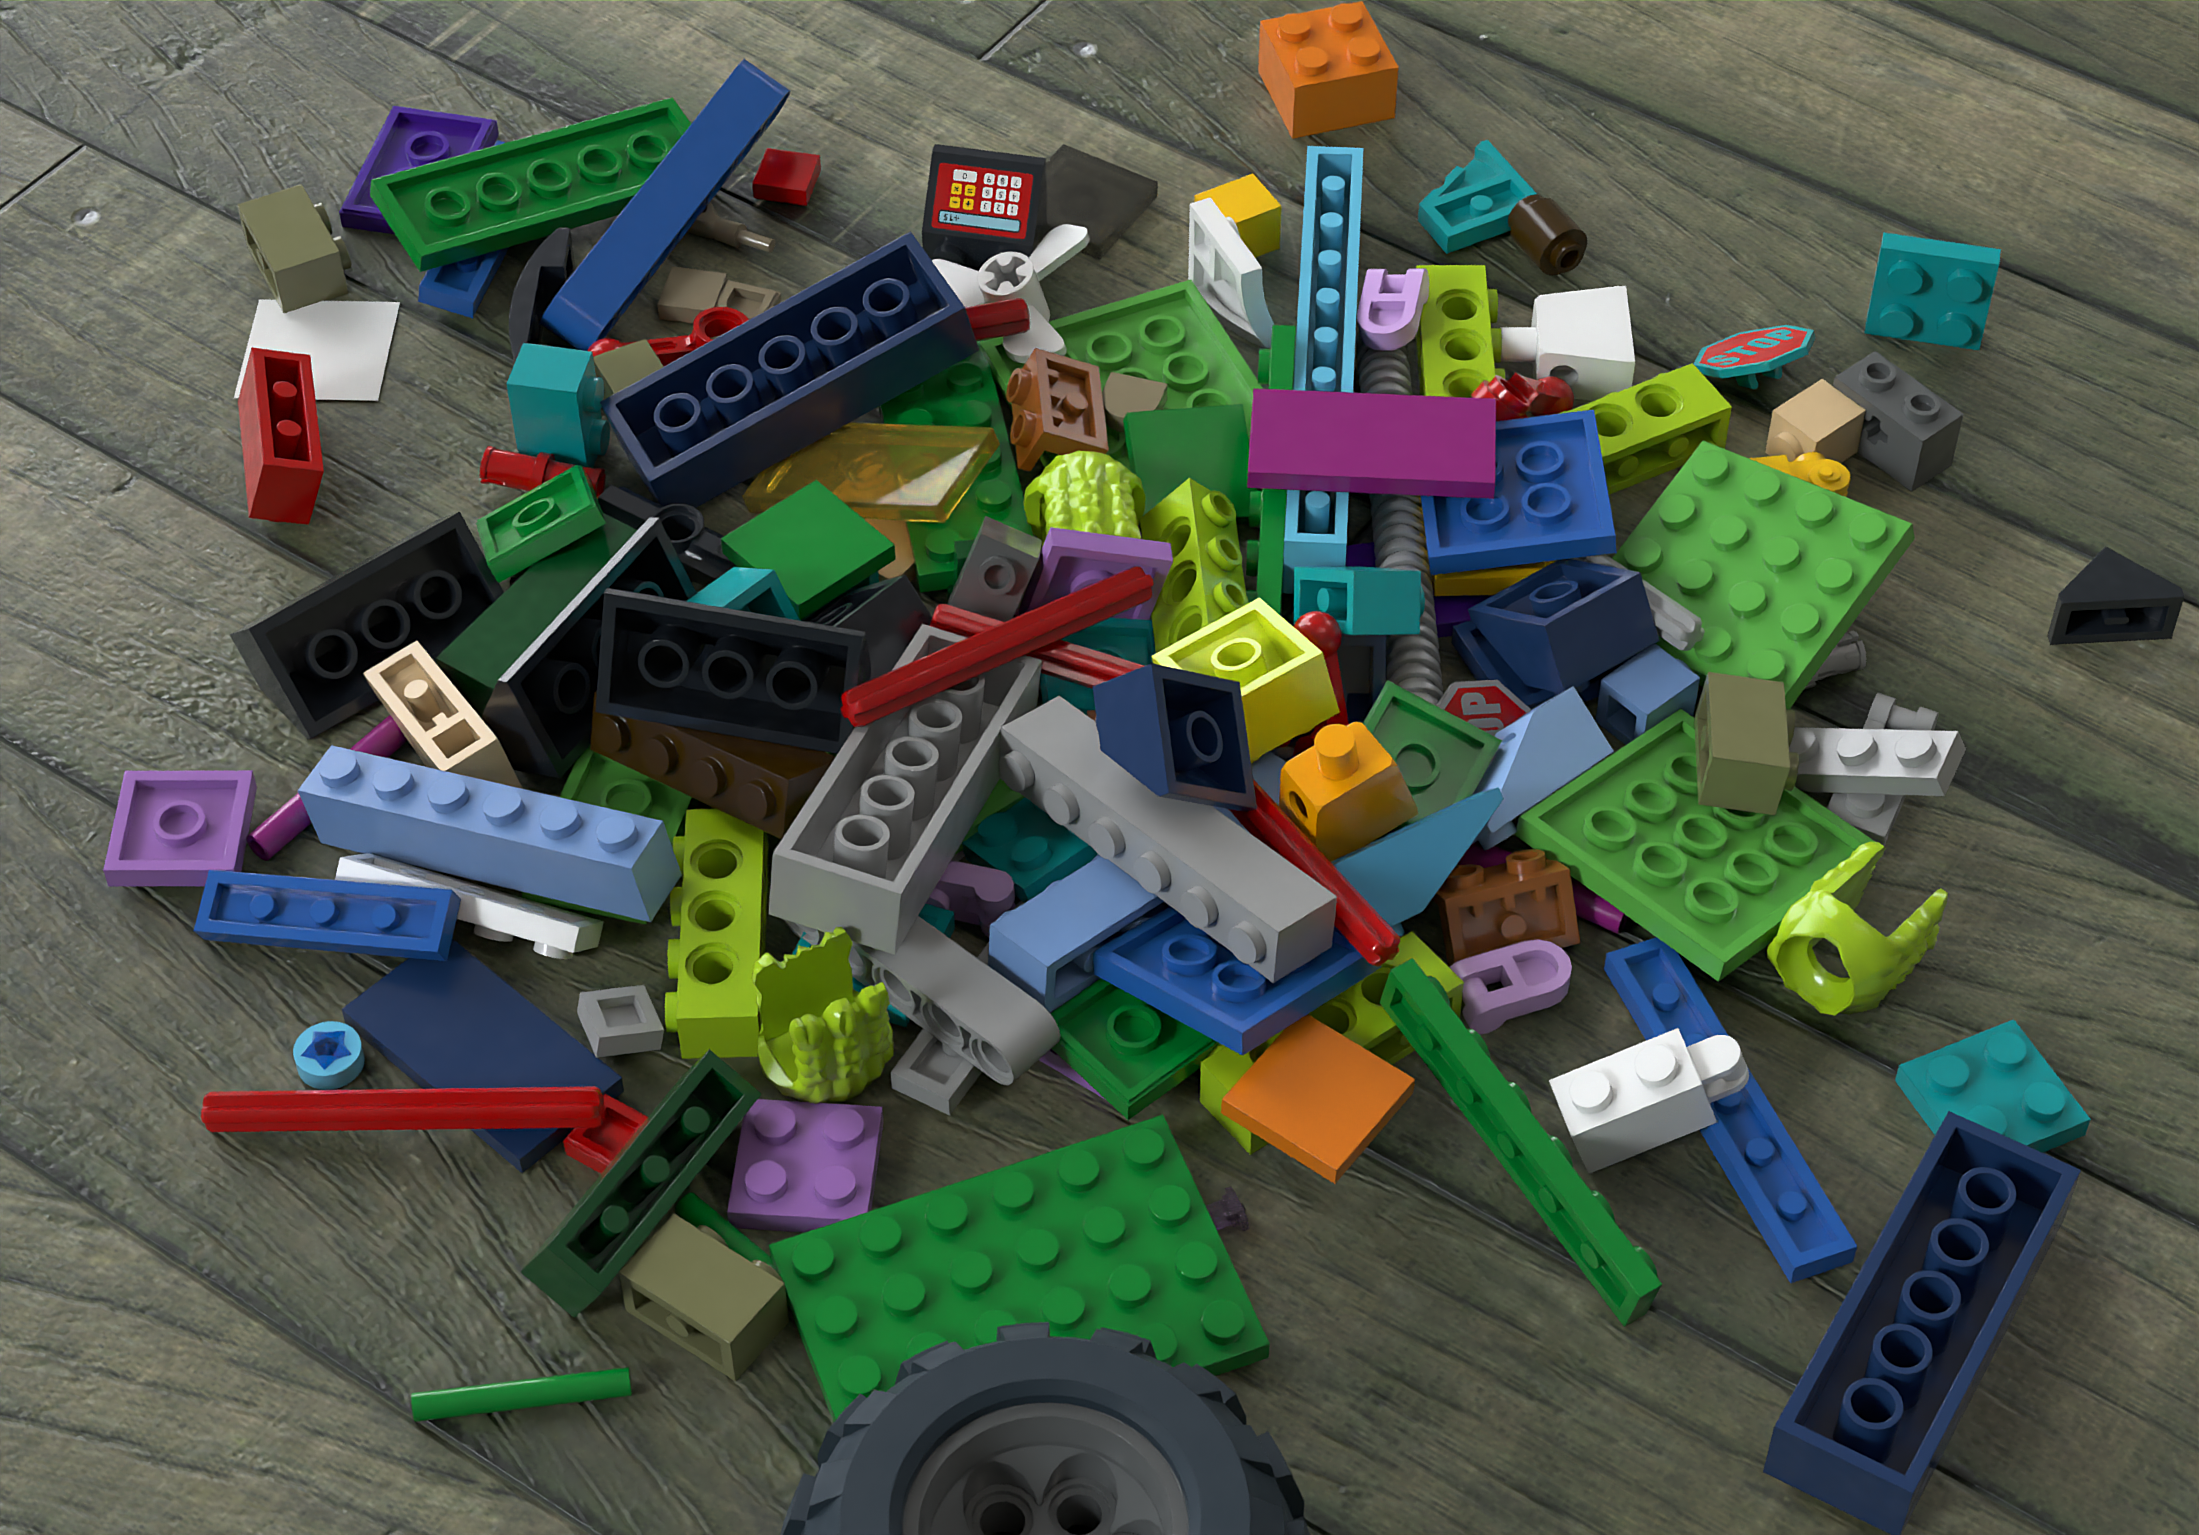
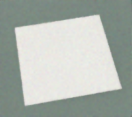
[234,299,400,401]

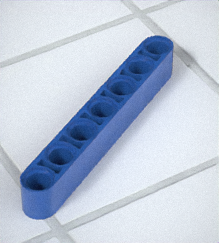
[540,59,791,351]

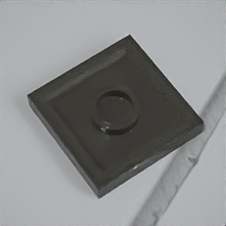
[1046,144,1158,260]

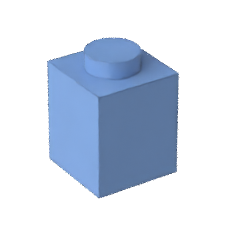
[1595,643,1700,745]

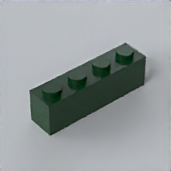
[436,512,637,718]
[521,1049,762,1318]

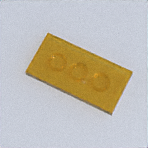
[742,423,1000,523]

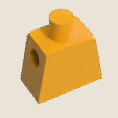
[1279,722,1418,862]

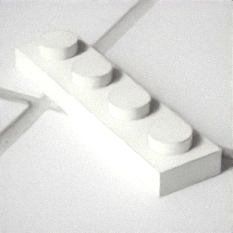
[335,853,604,959]

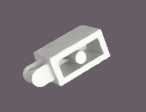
[1549,1028,1749,1174]

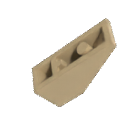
[363,640,523,789]

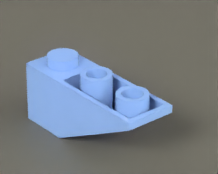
[1472,686,1614,851]

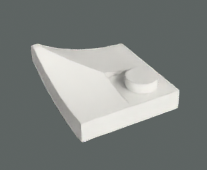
[1188,197,1274,349]

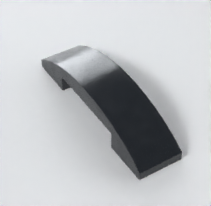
[509,228,576,364]

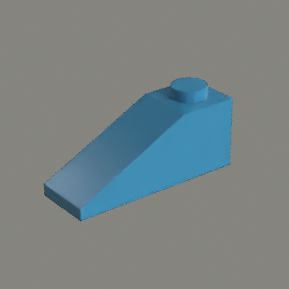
[1331,787,1504,936]

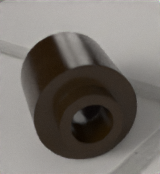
[1508,194,1588,276]

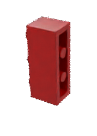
[238,347,324,525]

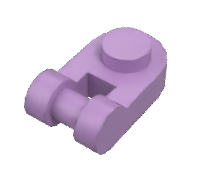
[1357,268,1429,351]
[925,860,1016,937]
[1449,939,1572,1034]

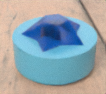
[293,1021,365,1090]

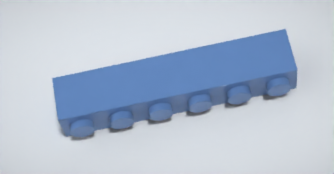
[298,745,682,922]
[988,751,1286,1013]

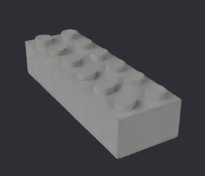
[769,624,1042,955]

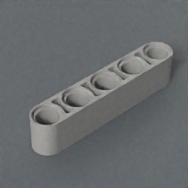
[783,916,1061,1085]

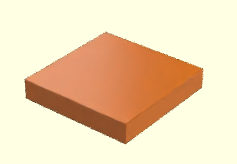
[1221,1014,1415,1184]

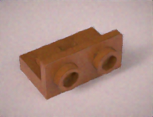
[1006,348,1109,472]
[1431,849,1580,967]

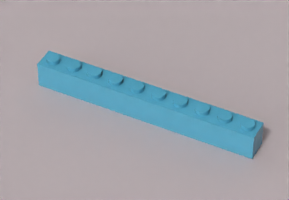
[1282,146,1364,594]

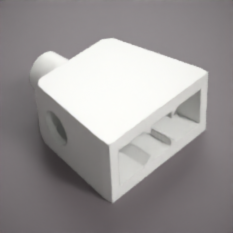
[1500,286,1635,401]

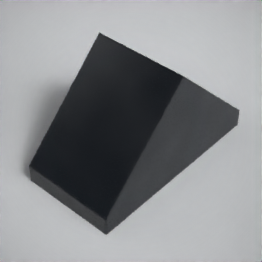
[2047,546,2184,645]

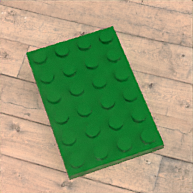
[769,1115,1270,1422]

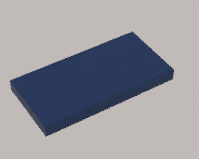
[342,939,624,1173]

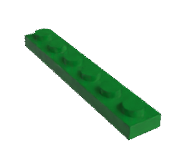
[1246,325,1296,616]
[1379,958,1662,1327]

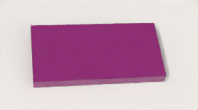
[1247,388,1496,499]

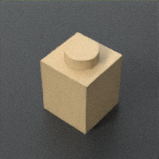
[1765,379,1866,463]

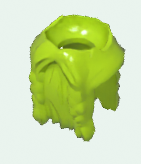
[1023,451,1146,547]
[1767,841,1948,1016]
[752,927,894,1104]

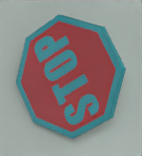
[1693,325,1815,389]

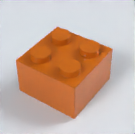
[1258,1,1398,139]

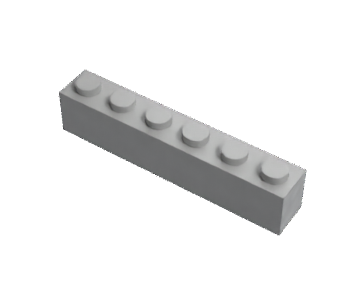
[999,696,1337,983]

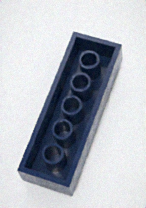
[600,231,979,508]
[1763,1111,2081,1535]

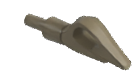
[687,202,775,253]

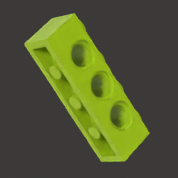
[1415,265,1505,398]
[1558,363,1732,495]
[1140,478,1249,653]
[665,809,769,1059]
[1200,931,1464,1155]

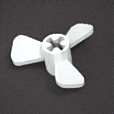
[932,224,1090,363]

